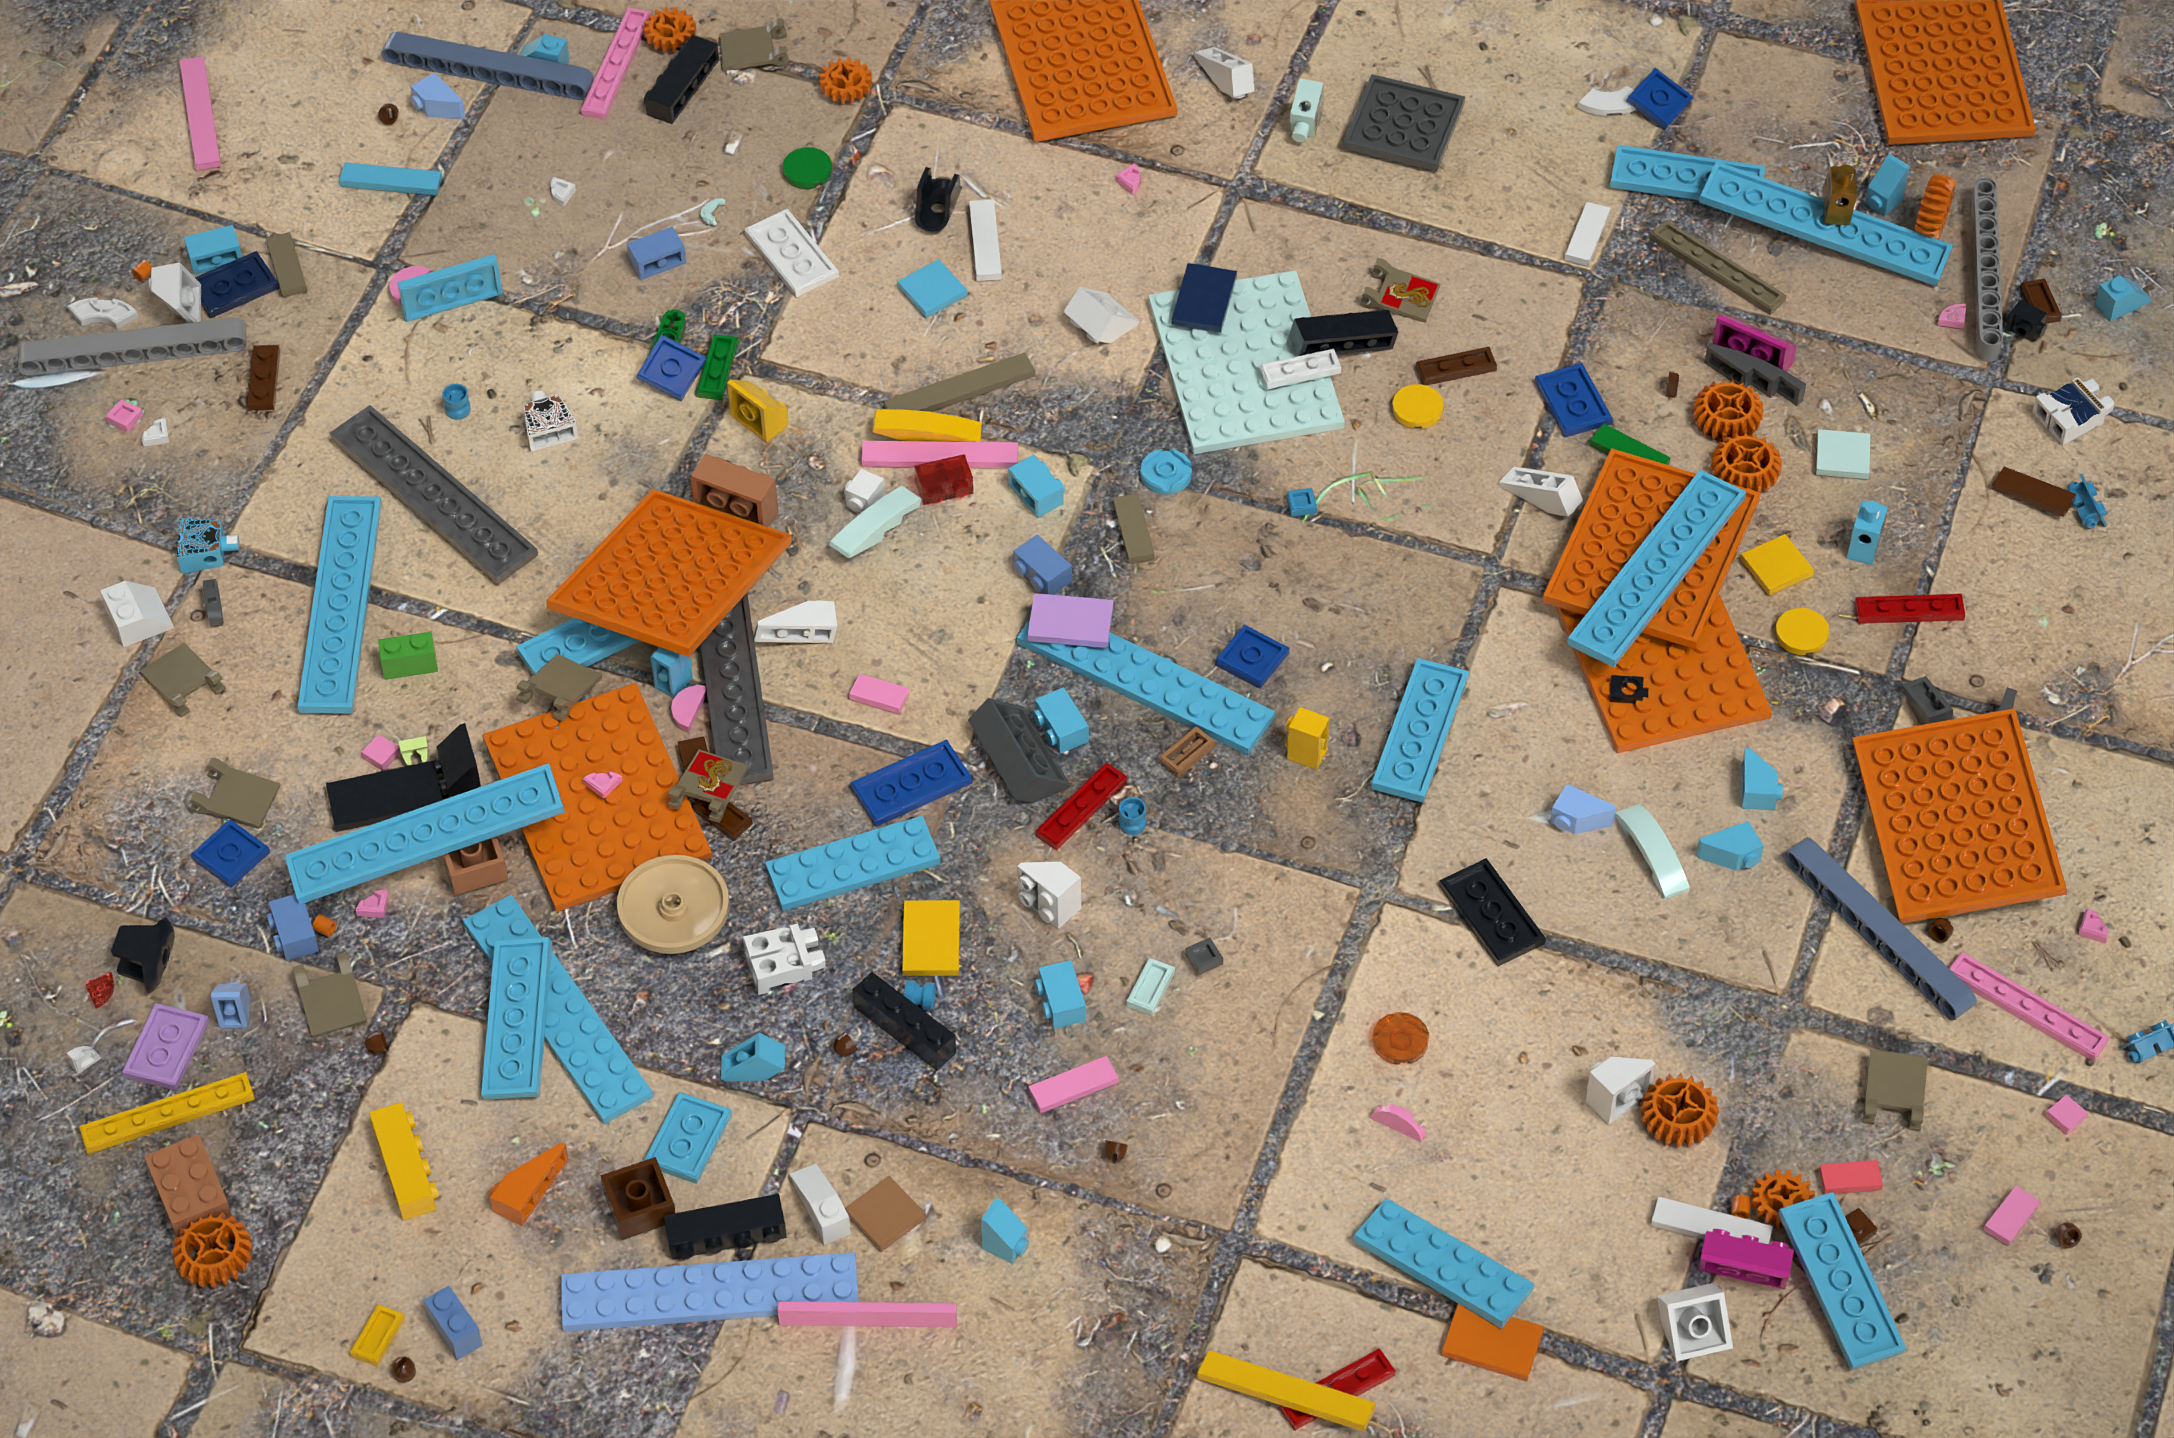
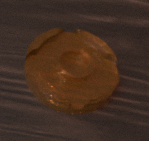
[1372,1012,1429,1065]

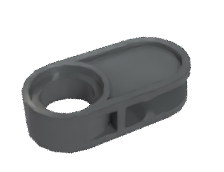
[203,579,224,626]

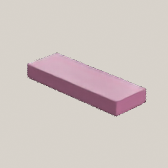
[1028,1056,1118,1114]

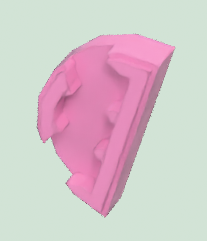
[389,266,431,306]
[671,685,707,733]
[1370,1104,1426,1142]

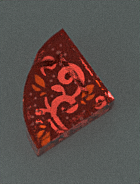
[85,972,115,1009]

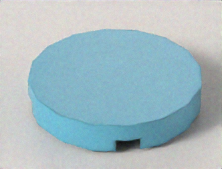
[1140,449,1192,494]

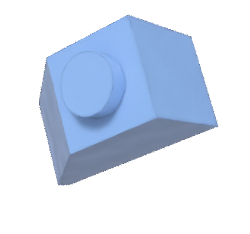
[410,73,465,119]
[1550,784,1616,834]
[211,982,251,1028]

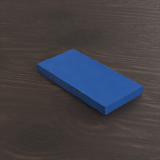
[850,739,973,827]

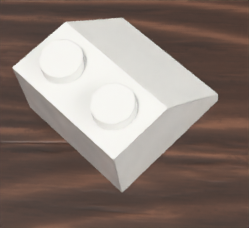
[149,262,201,323]
[1063,287,1140,343]
[100,581,174,647]
[1585,1056,1656,1125]
[1657,1283,1733,1361]

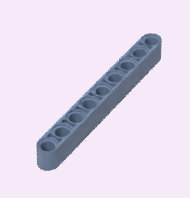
[381,32,594,100]
[1784,837,1977,1020]

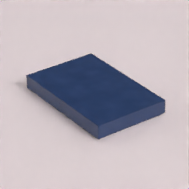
[195,251,280,318]
[1171,263,1237,333]

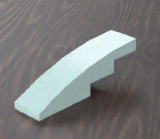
[829,486,921,558]

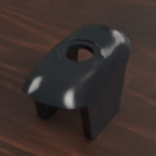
[914,167,962,232]
[111,917,175,994]

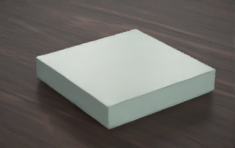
[1816,429,1870,479]

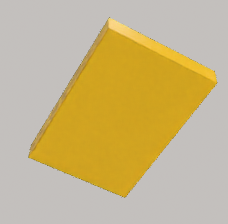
[902,900,960,976]

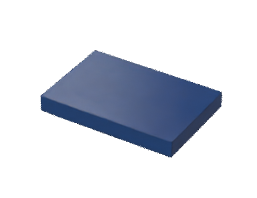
[1534,363,1613,438]

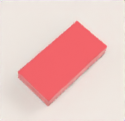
[1819,1160,1883,1195]

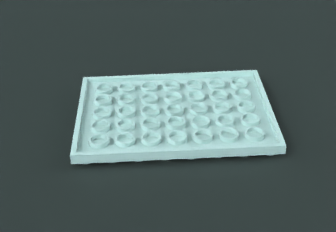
[1148,270,1345,454]

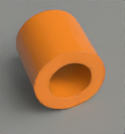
[131,260,153,282]
[312,914,337,937]
[1731,1195,1751,1219]

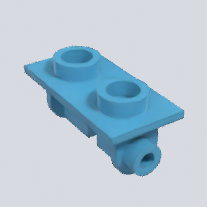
[2067,473,2107,528]
[2120,1020,2174,1063]

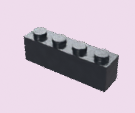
[644,35,719,124]
[1289,310,1399,357]
[853,972,956,1071]
[664,1194,787,1260]

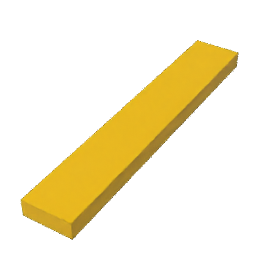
[79,1072,255,1154]
[1197,1350,1376,1432]

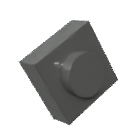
[1185,938,1223,975]

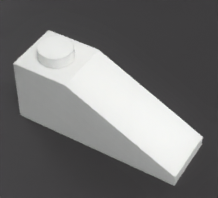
[1194,47,1254,98]
[1499,467,1583,516]
[754,600,837,643]
[789,1164,851,1245]

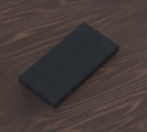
[326,760,442,832]
[1439,858,1546,966]

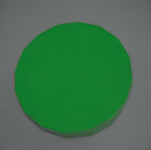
[783,147,832,189]

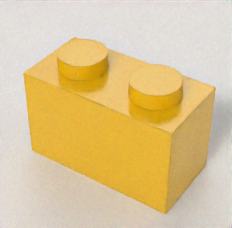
[1285,707,1330,770]

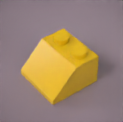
[727,380,789,442]

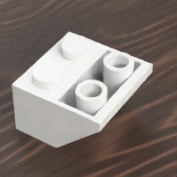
[1017,862,1081,929]

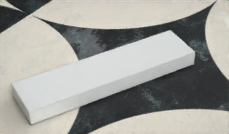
[969,199,1002,281]
[1651,1197,1773,1244]

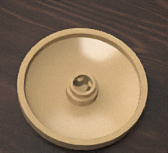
[617,855,729,954]

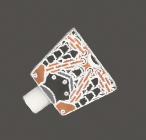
[524,391,578,452]

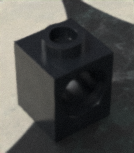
[1610,675,1649,704]

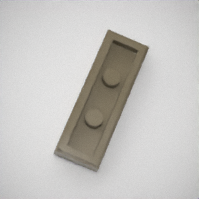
[266,232,307,297]
[1113,493,1155,564]

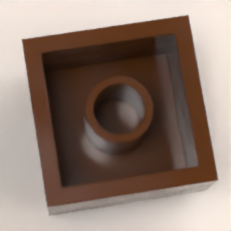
[600,1157,676,1240]

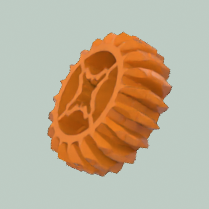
[1915,174,1956,239]
[1693,379,1764,441]
[1711,432,1782,492]
[1640,1073,1719,1149]
[172,1212,253,1289]

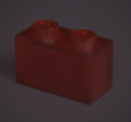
[914,454,974,505]

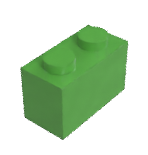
[378,631,438,680]

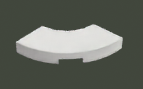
[1578,86,1637,116]
[67,297,139,329]

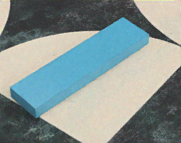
[339,162,443,196]

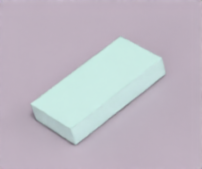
[1127,958,1175,1016]

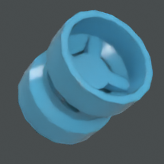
[442,383,471,420]
[1119,797,1146,835]
[904,980,936,1011]

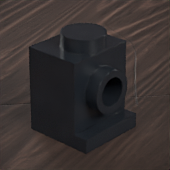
[2004,300,2047,342]

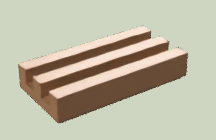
[1158,726,1216,778]

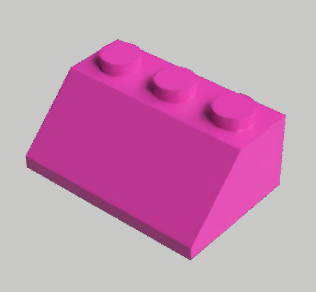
[1713,315,1797,372]
[1698,1229,1794,1290]

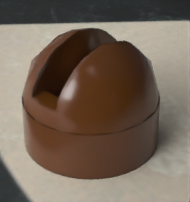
[378,103,399,125]
[1928,918,1954,943]
[364,1030,388,1054]
[833,1031,858,1057]
[1104,1140,1128,1162]
[2056,1222,2082,1248]
[391,1356,416,1383]

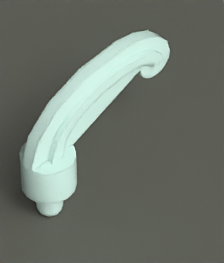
[701,198,725,226]

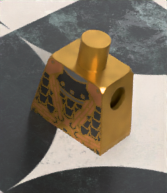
[1823,164,1857,226]

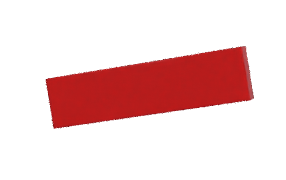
[1855,594,1966,624]
[1036,762,1127,851]
[1279,1348,1396,1431]

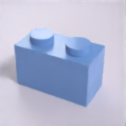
[626,226,687,280]
[1013,534,1072,595]
[266,894,319,961]
[423,1286,483,1360]

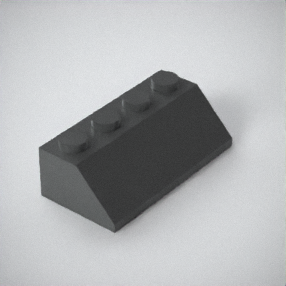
[968,698,1071,803]

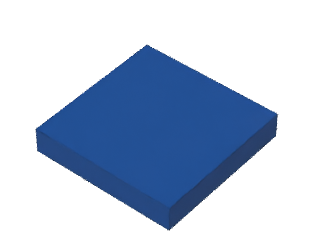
[1626,68,1694,130]
[637,334,707,401]
[1215,624,1289,689]
[191,819,270,888]

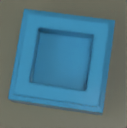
[1286,488,1317,517]

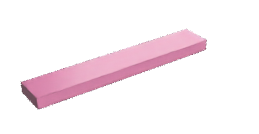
[581,7,651,120]
[179,56,221,171]
[862,441,1018,468]
[1949,952,2110,1062]
[778,1301,957,1327]

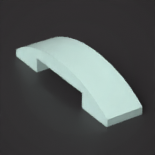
[1615,804,1690,899]

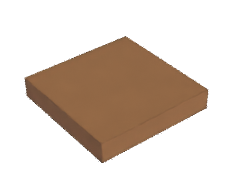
[845,1176,926,1252]

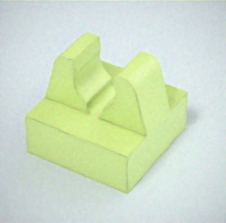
[399,736,428,766]

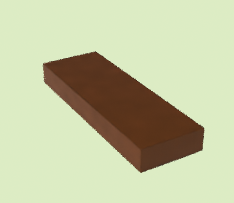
[1416,347,1497,385]
[1992,466,2076,517]

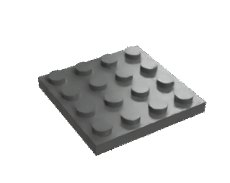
[1343,74,1465,172]

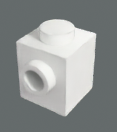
[844,469,885,513]

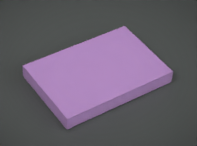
[1028,593,1114,648]
[122,1003,209,1091]

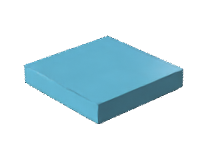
[897,259,968,318]

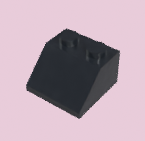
[434,723,481,798]

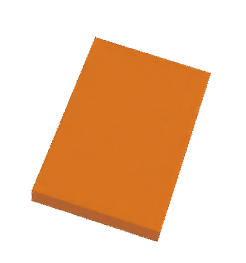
[1442,1304,1544,1381]

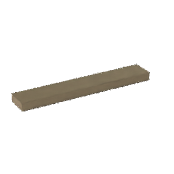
[1650,220,1787,315]
[883,352,1035,412]

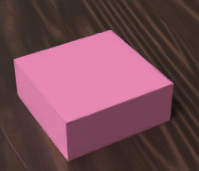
[105,399,143,432]
[361,734,401,771]
[2045,1094,2088,1135]

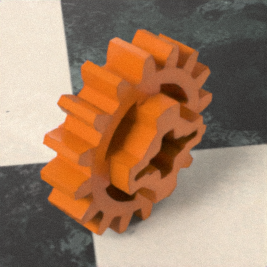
[643,7,696,52]
[819,57,872,104]
[1751,1169,1815,1230]

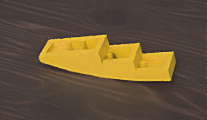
[872,409,982,442]

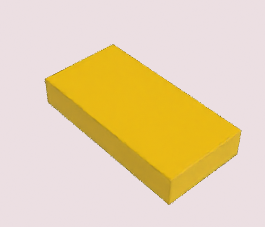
[350,1304,405,1367]

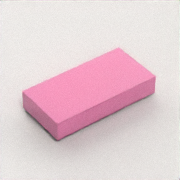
[849,674,910,714]
[1983,1186,2041,1246]

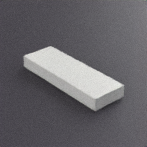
[1565,202,1611,266]
[1260,349,1341,389]

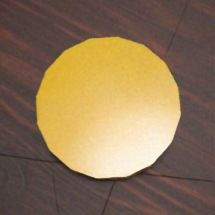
[1392,384,1444,429]
[1775,608,1829,655]

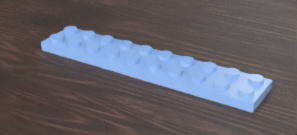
[561,1252,858,1332]

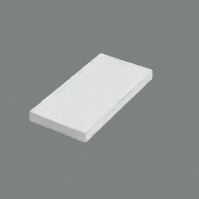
[744,208,839,297]

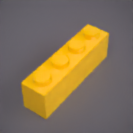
[369,1102,439,1221]

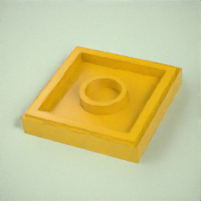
[1740,534,1814,596]

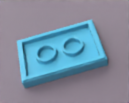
[644,1092,732,1184]

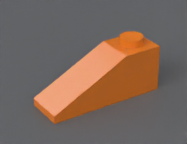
[489,1142,569,1226]

